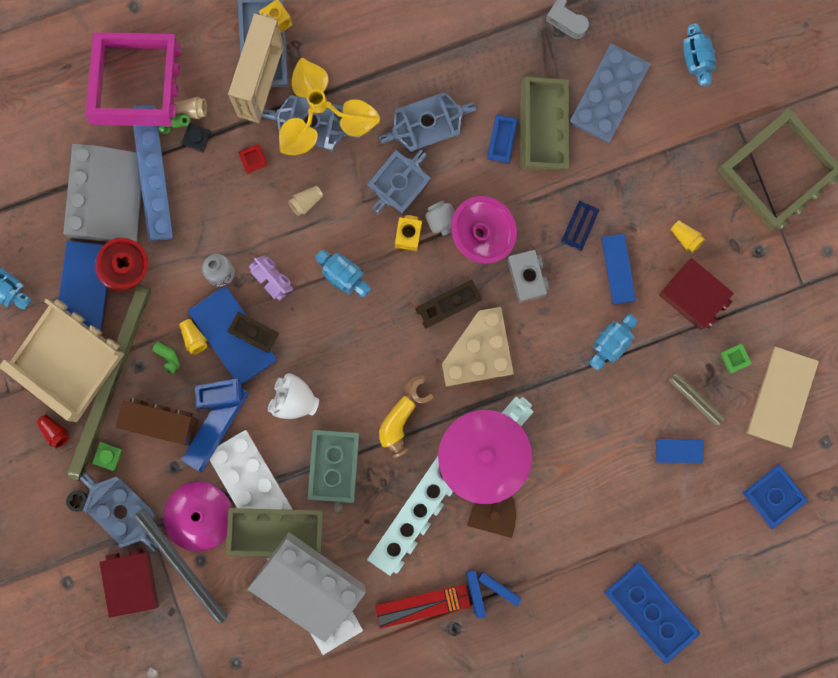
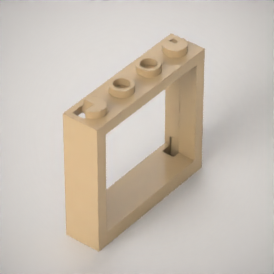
[228,13,284,123]

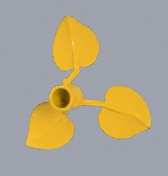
[279,58,380,155]

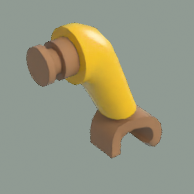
[379,375,434,458]

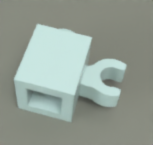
[502,397,534,426]

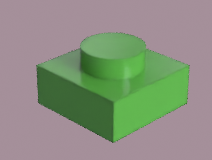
[720,343,752,374]
[92,442,123,472]

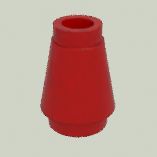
[36,414,69,449]

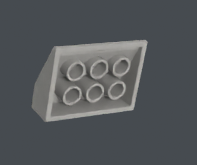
[63,144,142,242]
[247,532,366,642]

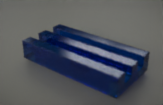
[561,200,600,251]

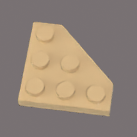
[442,307,514,387]

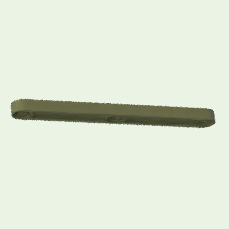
[68,285,151,481]

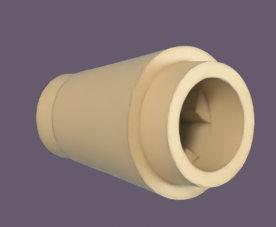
[174,96,207,119]
[288,185,323,216]

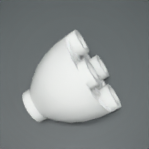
[268,373,319,419]

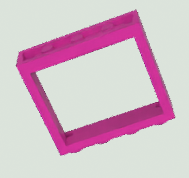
[85,32,181,126]

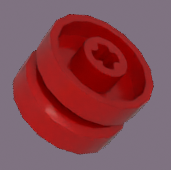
[95,238,148,291]

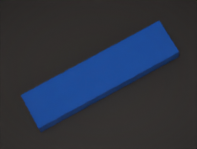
[181,388,250,473]

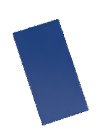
[58,241,108,335]
[188,286,278,386]
[604,562,700,664]

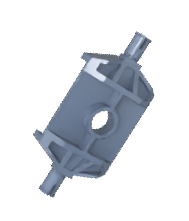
[378,92,476,154]
[262,95,361,152]
[80,472,157,552]

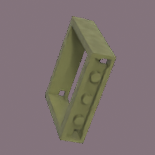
[717,108,838,232]

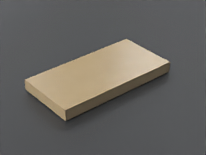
[746,346,819,448]

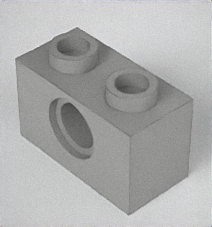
[507,250,549,303]

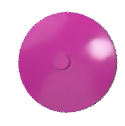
[438,410,532,504]

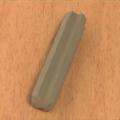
[669,372,726,426]

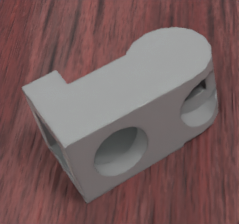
[546,0,589,39]

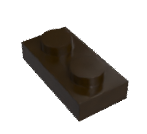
[227,312,279,354]

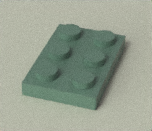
[307,430,359,503]

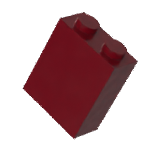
[659,258,734,330]
[99,549,159,618]

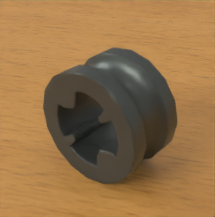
[66,491,88,512]

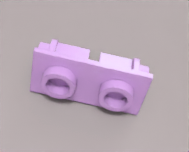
[249,255,294,301]

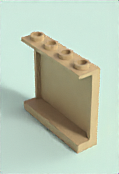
[0,299,124,422]

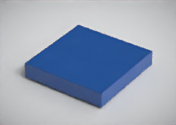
[742,464,808,529]

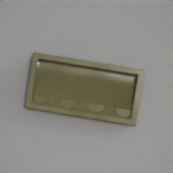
[520,77,569,170]
[226,508,323,558]

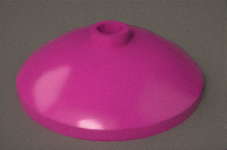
[451,196,517,264]
[163,482,232,552]

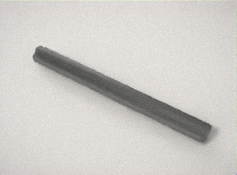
[134,509,227,624]

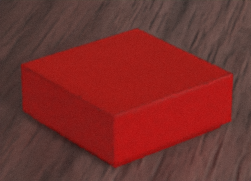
[238,144,268,174]

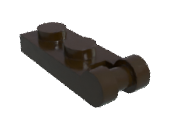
[415,279,483,329]

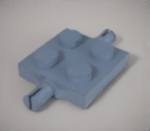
[367,150,431,215]

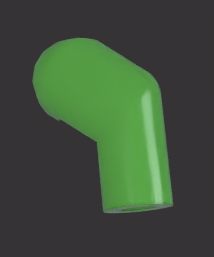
[158,115,190,134]
[153,342,180,374]

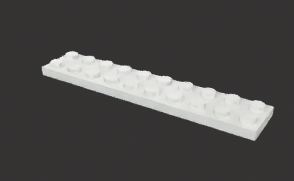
[210,430,363,655]

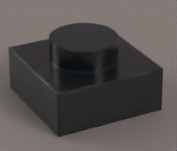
[181,123,211,153]

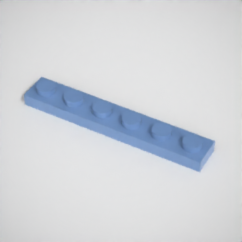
[131,105,173,241]

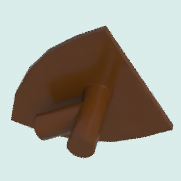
[467,496,516,538]

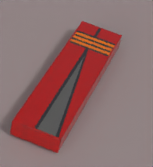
[375,584,471,629]

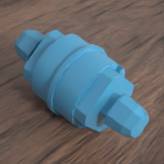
[683,23,716,87]
[315,250,371,297]
[0,267,31,309]
[589,314,638,370]

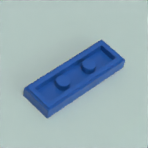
[601,234,636,305]

